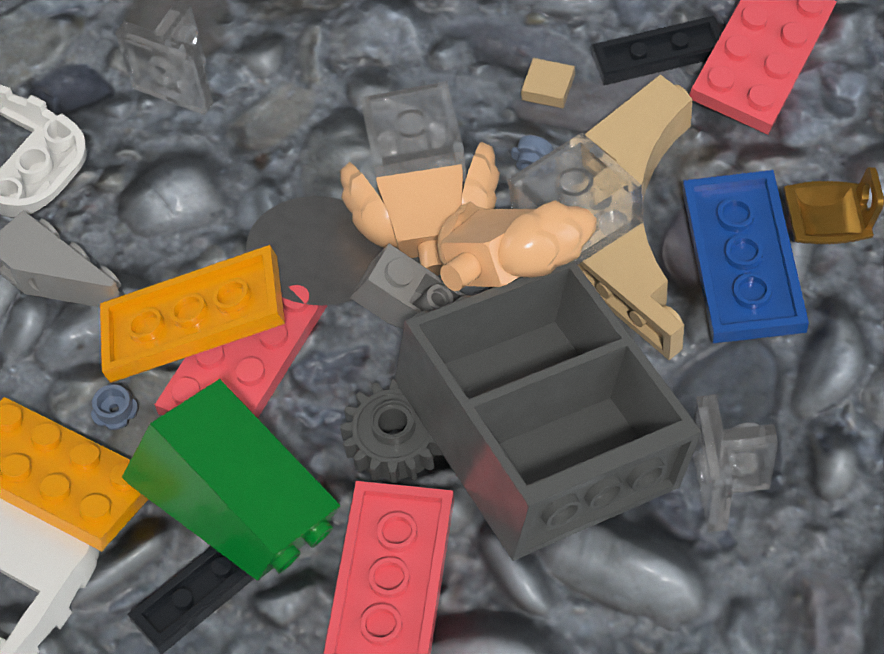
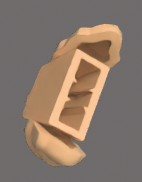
[340,142,500,276]
[437,200,597,291]

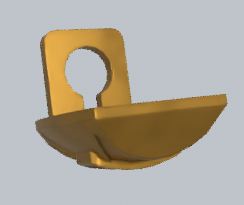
[783,167,884,244]

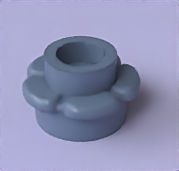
[511,135,553,175]
[91,385,138,430]

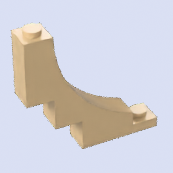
[574,74,693,360]

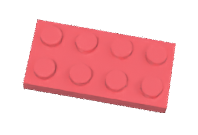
[689,0,837,135]
[154,285,328,418]
[324,481,455,654]

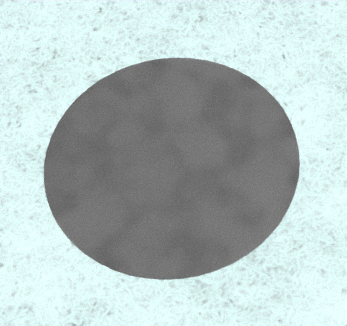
[246,196,384,305]

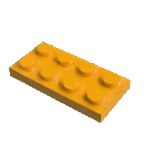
[100,245,285,383]
[0,397,149,552]

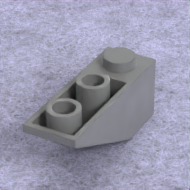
[0,210,121,307]
[350,244,465,329]

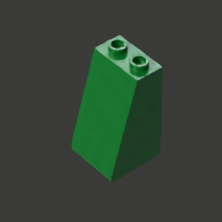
[122,379,341,581]

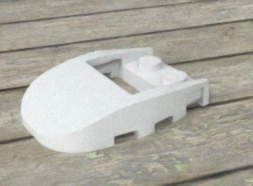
[0,85,87,217]
[0,498,99,654]

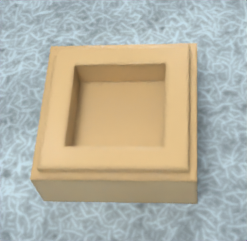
[521,58,575,109]

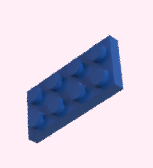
[682,170,809,344]

